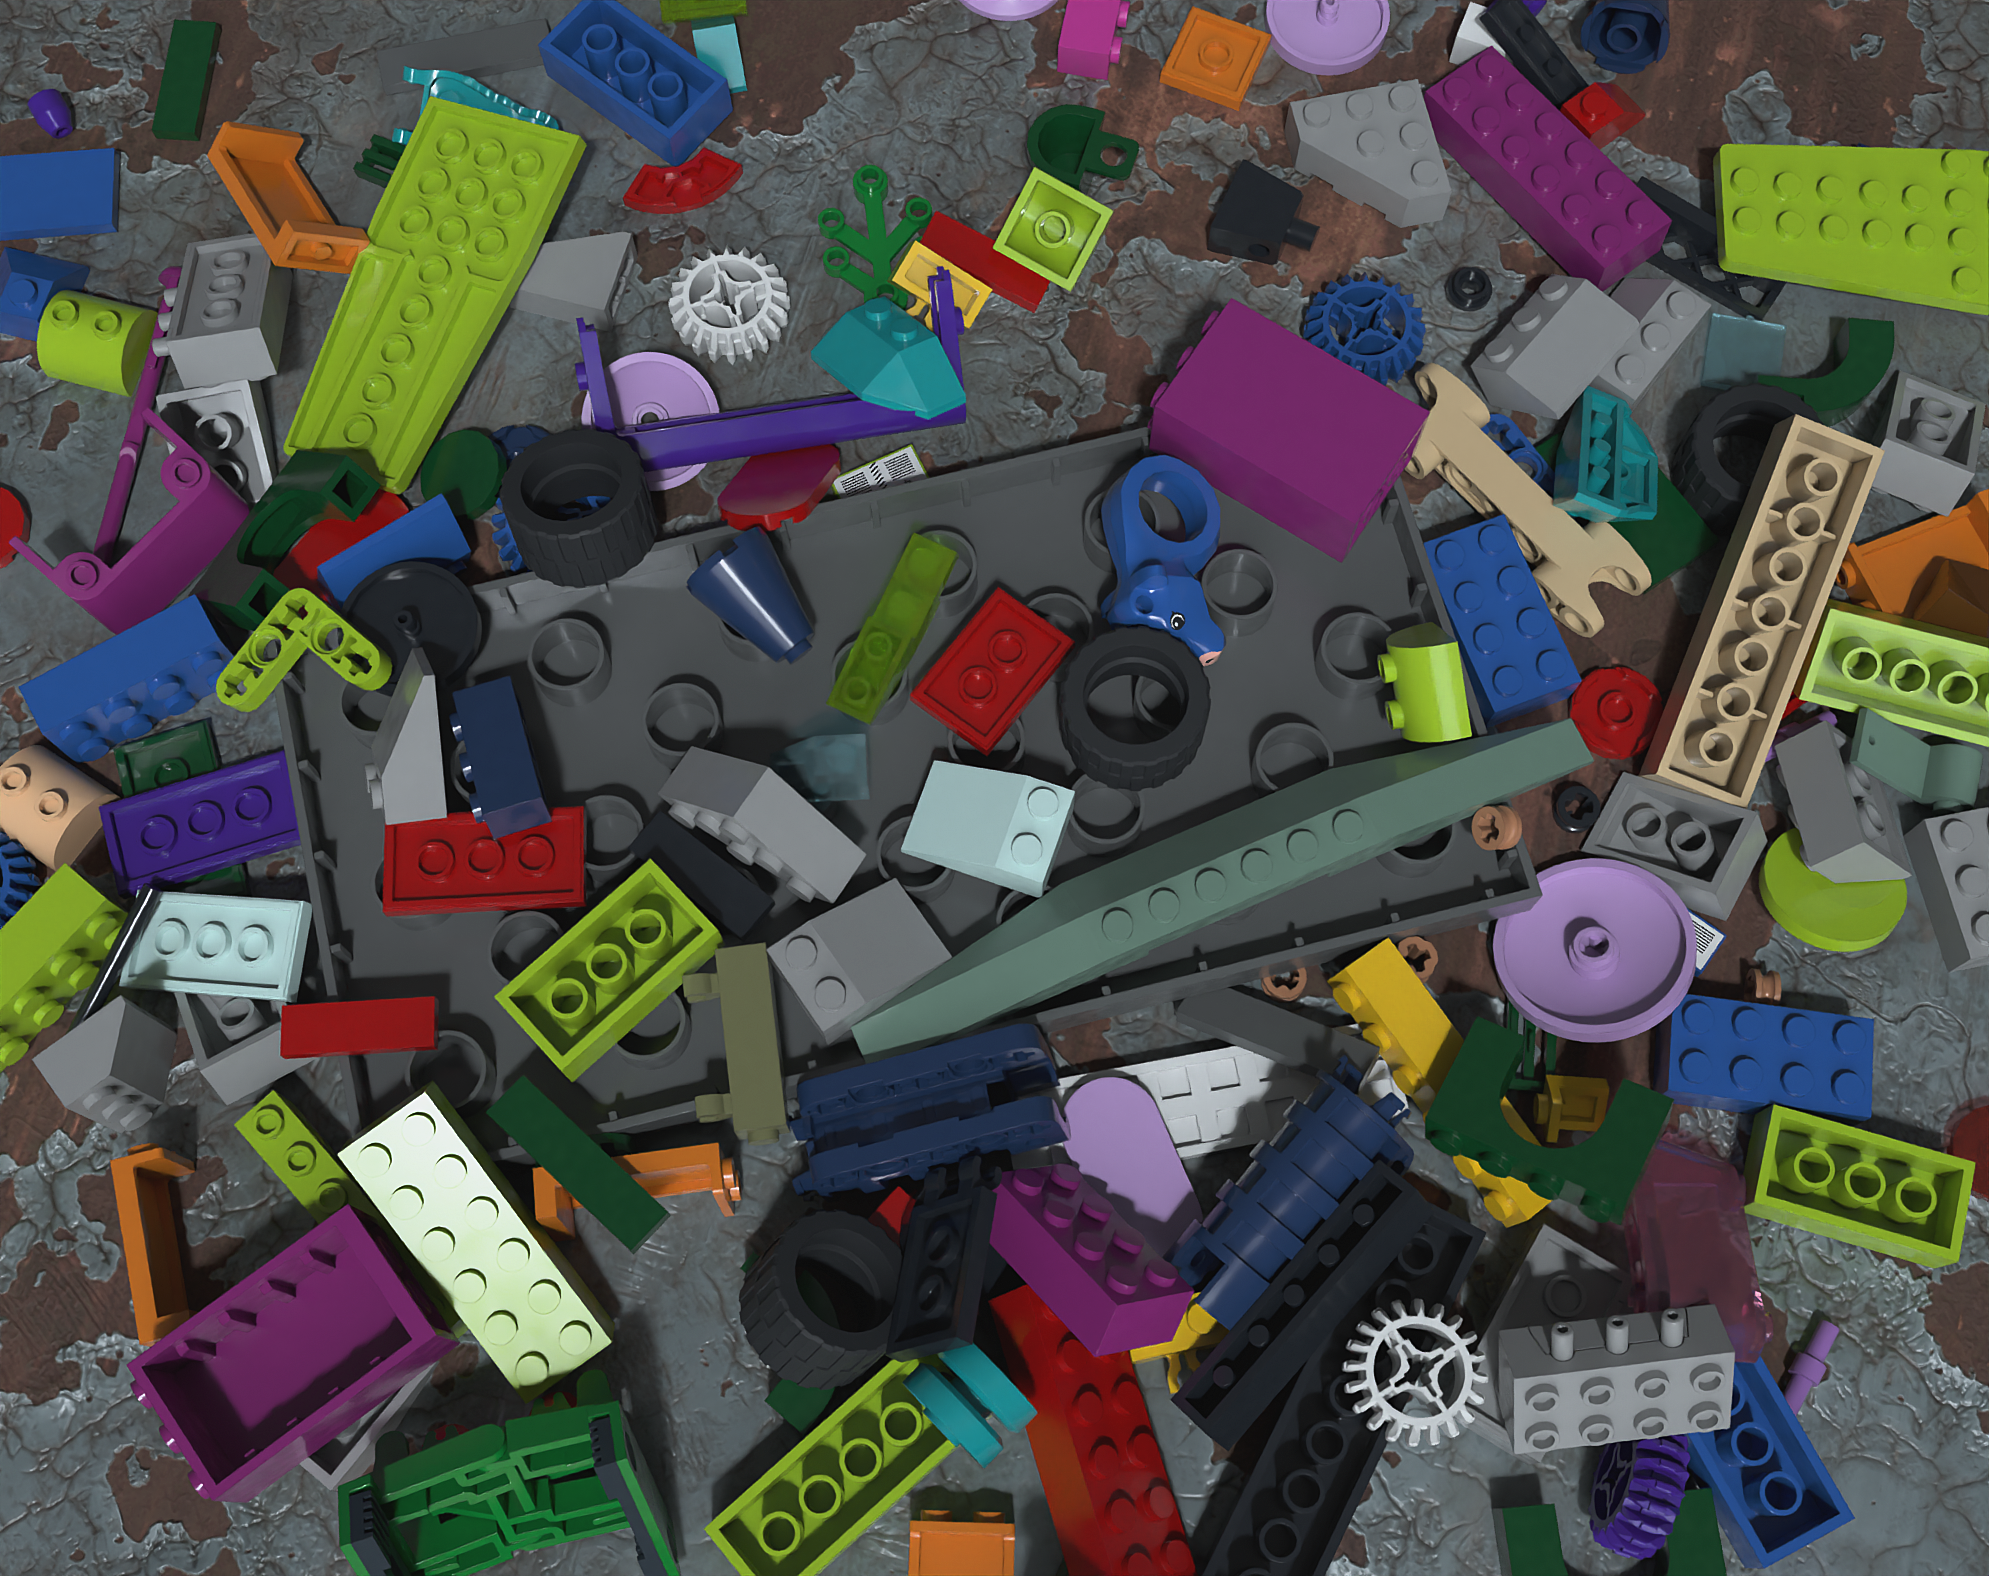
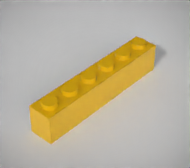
[1327,937,1553,1228]

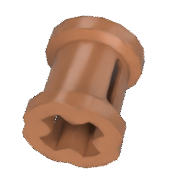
[1397,936,1438,985]

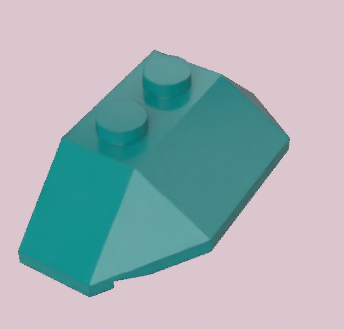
[811,296,966,420]
[1553,386,1658,523]

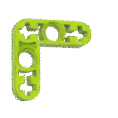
[216,588,392,712]

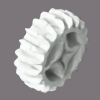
[669,245,791,365]
[1342,1299,1488,1447]

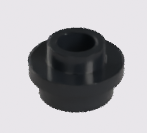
[1447,267,1492,312]

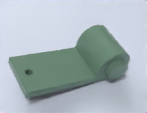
[1849,708,1984,817]

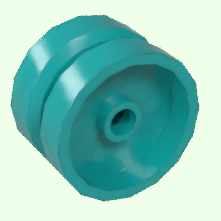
[902,1343,1038,1469]

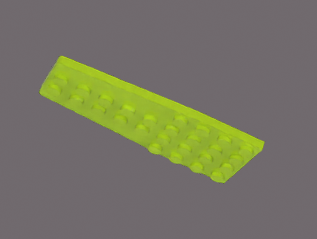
[283,96,587,494]
[1713,144,1989,315]

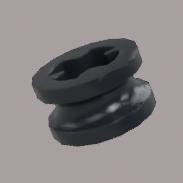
[1552,786,1601,834]

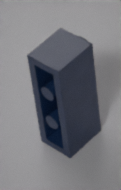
[449,676,552,839]

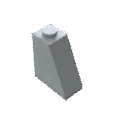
[509,232,638,332]

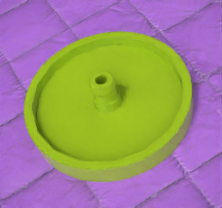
[1759,827,1907,952]

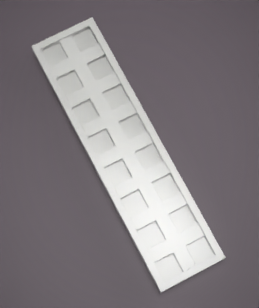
[1010,1024,1409,1170]

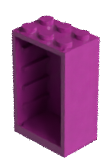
[1147,298,1430,563]
[127,1204,460,1503]

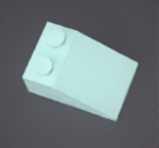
[901,760,1075,898]

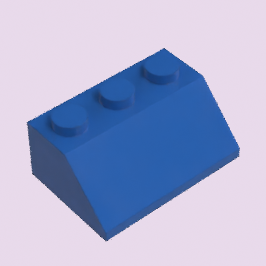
[317,493,471,613]

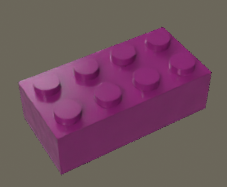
[989,1163,1195,1357]

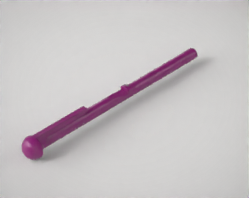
[93,266,182,567]

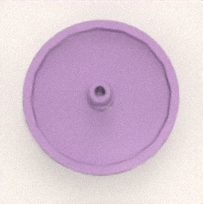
[1265,0,1390,75]

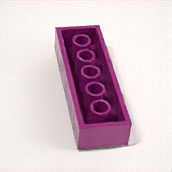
[1424,46,1672,292]

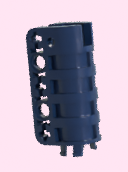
[789,1024,1071,1203]
[1162,1055,1414,1330]

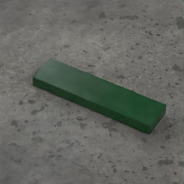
[486,1075,671,1255]

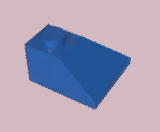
[0,247,90,342]

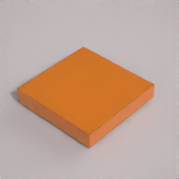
[1160,6,1272,111]

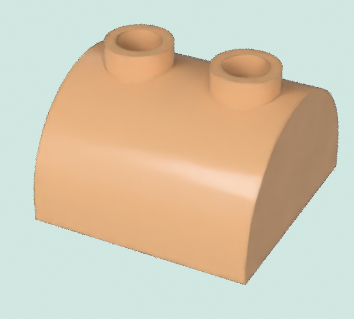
[0,745,122,872]

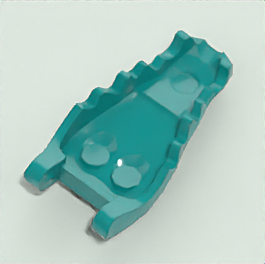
[391,66,559,146]

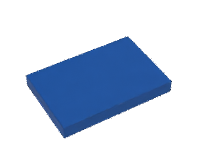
[0,148,120,241]

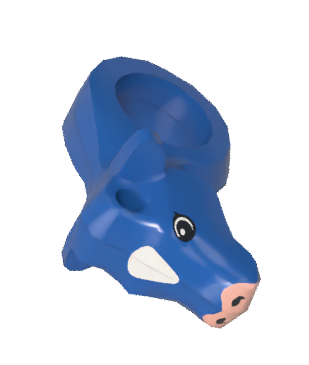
[1100,455,1226,667]

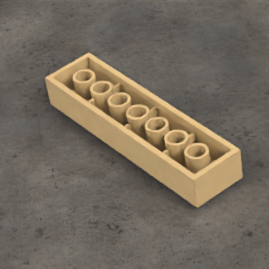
[1639,414,1885,809]

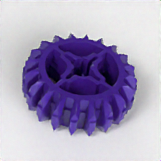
[1588,1434,1690,1560]

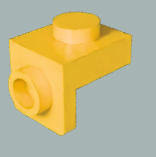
[1533,1075,1609,1143]

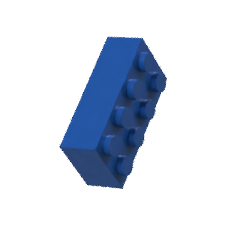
[538,0,733,166]
[1423,514,1582,728]
[19,594,237,765]
[1653,994,1874,1127]
[1684,1323,1855,1569]

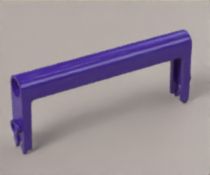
[574,266,966,472]

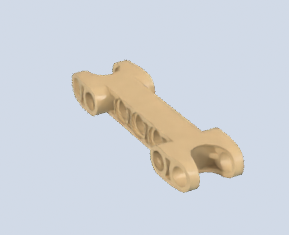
[1405,363,1652,638]

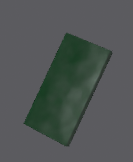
[1535,429,1720,595]
[113,720,252,898]

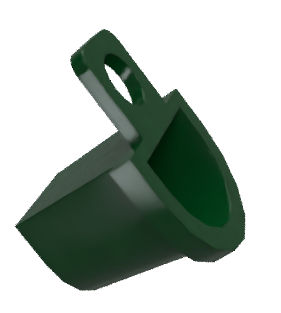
[1027,104,1139,195]

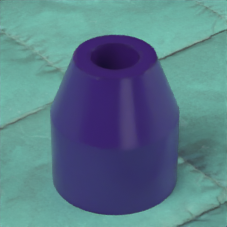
[27,89,73,139]

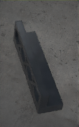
[1636,176,1787,326]

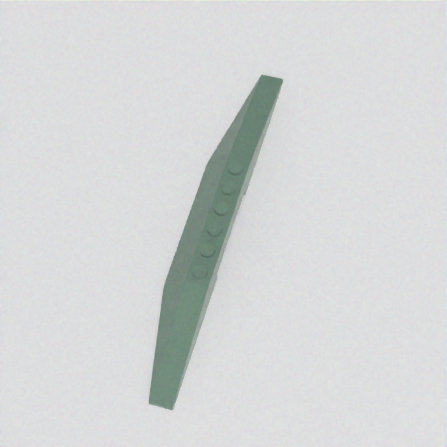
[850,718,1594,1064]

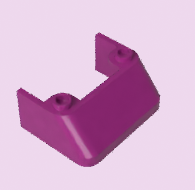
[8,407,250,635]

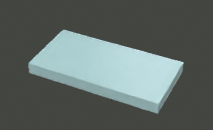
[119,890,312,1002]

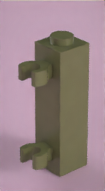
[682,942,791,1146]

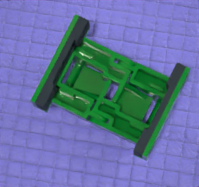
[338,1369,681,1576]

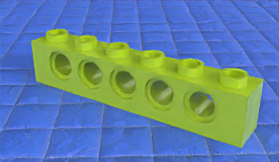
[234,1090,469,1339]

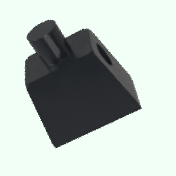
[1207,159,1320,265]

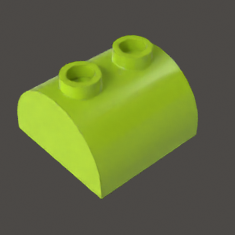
[993,167,1114,292]
[37,289,158,397]
[1377,622,1472,742]

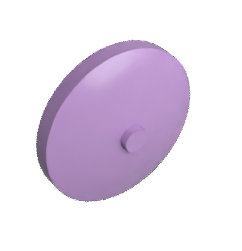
[1493,858,1697,1043]

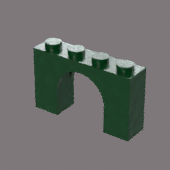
[188,450,381,631]
[1425,1016,1674,1226]
[1492,1488,1727,1576]

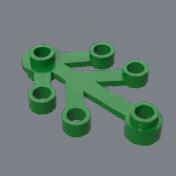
[818,165,932,310]

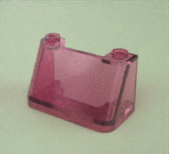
[1623,1140,1773,1363]

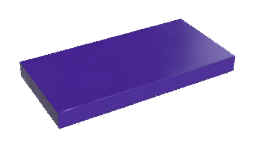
[99,750,301,899]

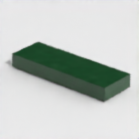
[152,19,221,141]

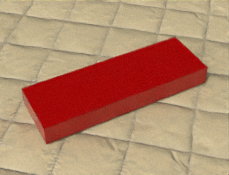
[919,210,1050,313]
[280,996,439,1059]

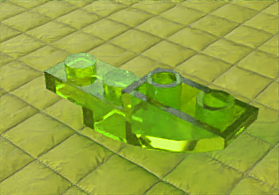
[826,532,959,726]

